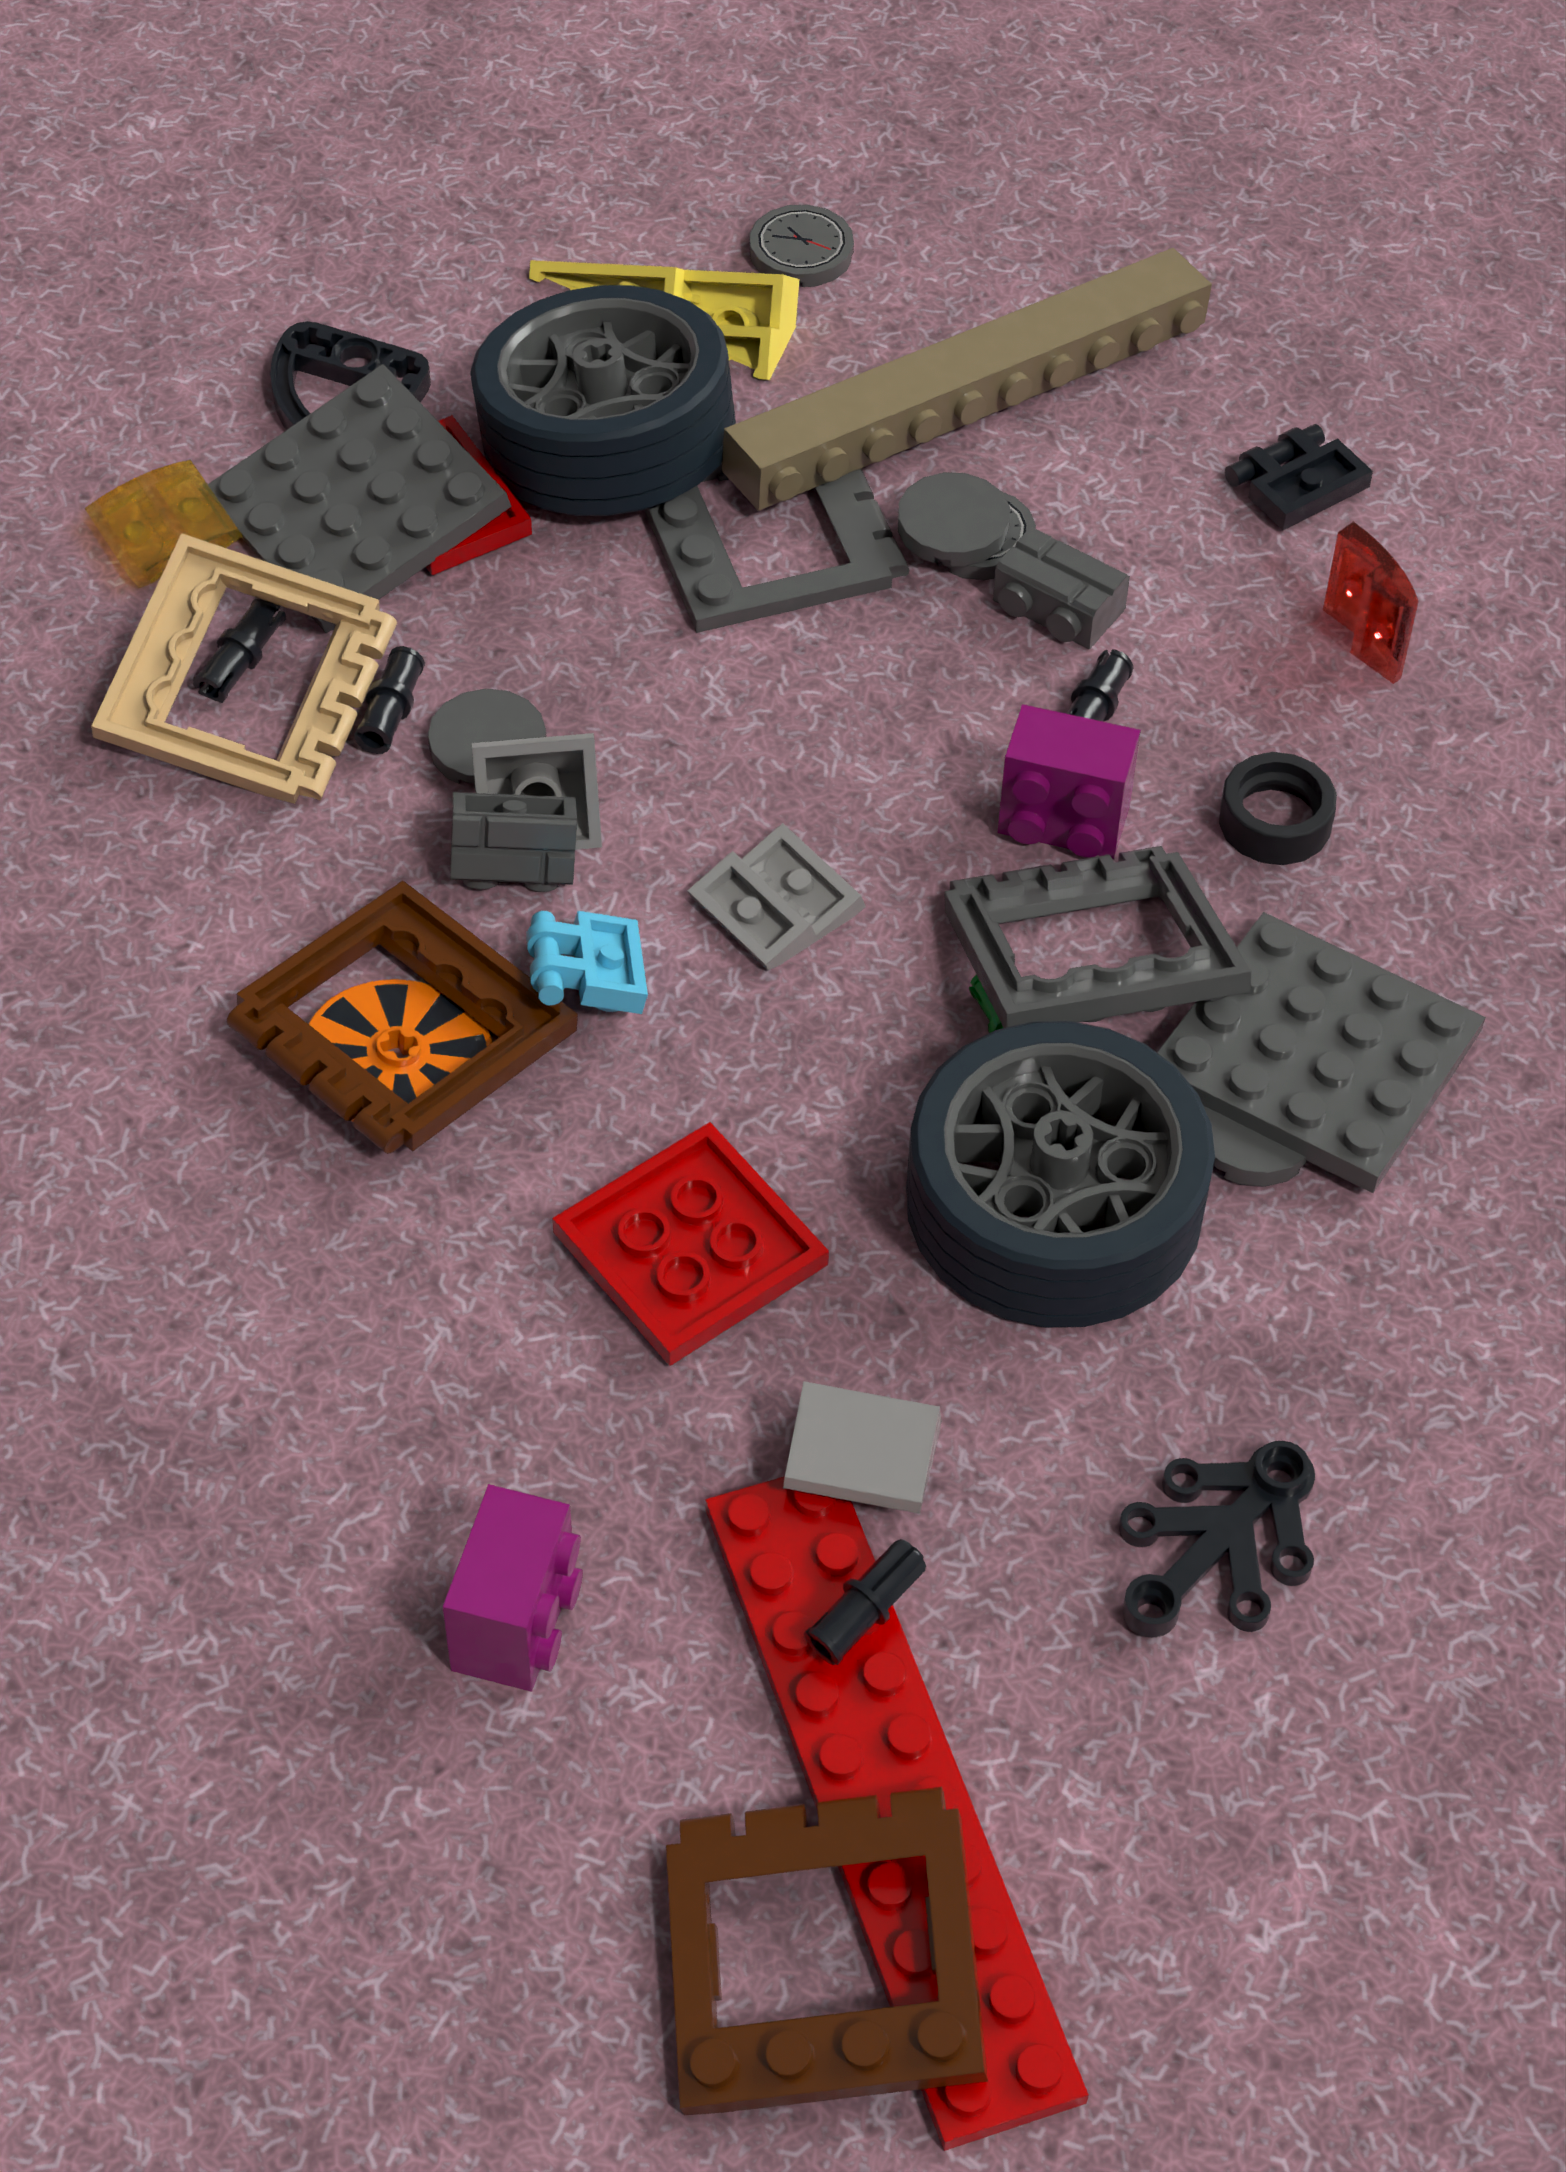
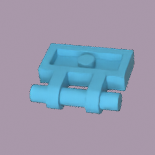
[526,911,648,1014]

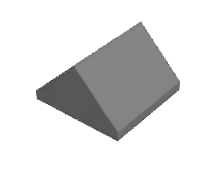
[472,733,602,850]
[783,1381,942,1514]

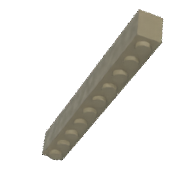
[722,248,1212,511]

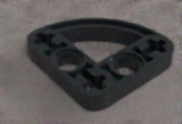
[270,321,431,430]

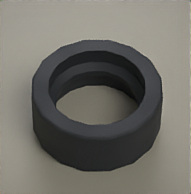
[1219,752,1337,865]

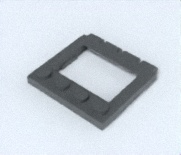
[644,463,910,633]
[944,846,1252,1028]

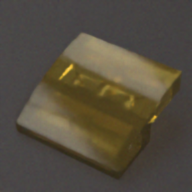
[85,460,243,588]

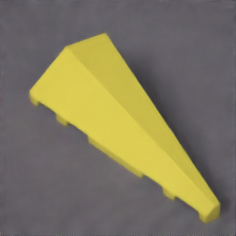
[529,260,800,380]

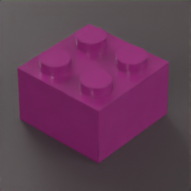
[997,704,1141,859]
[443,1484,583,1692]

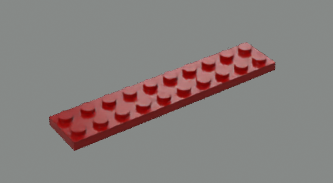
[705,1476,1089,2151]

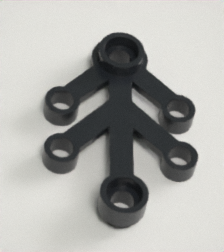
[1119,1440,1315,1638]

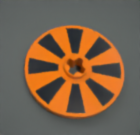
[309,979,492,1122]

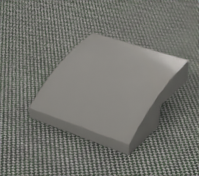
[687,823,866,970]

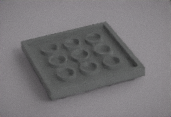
[202,364,512,633]
[1158,912,1486,1193]

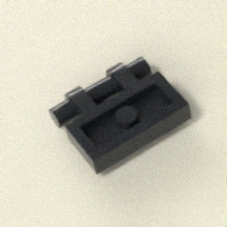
[1225,424,1373,530]

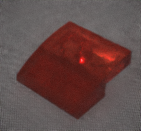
[1323,521,1419,684]

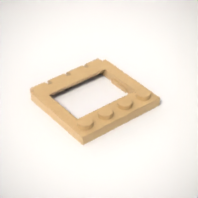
[91,533,397,804]

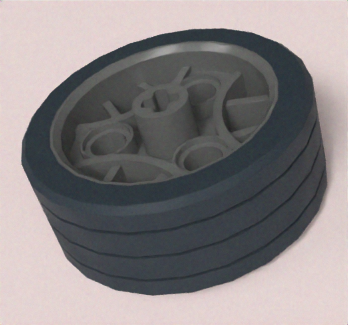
[470,285,736,516]
[906,1021,1215,1328]

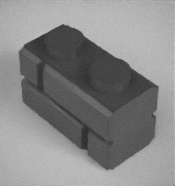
[993,527,1130,649]
[450,792,577,892]

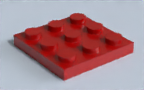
[552,1122,829,1366]

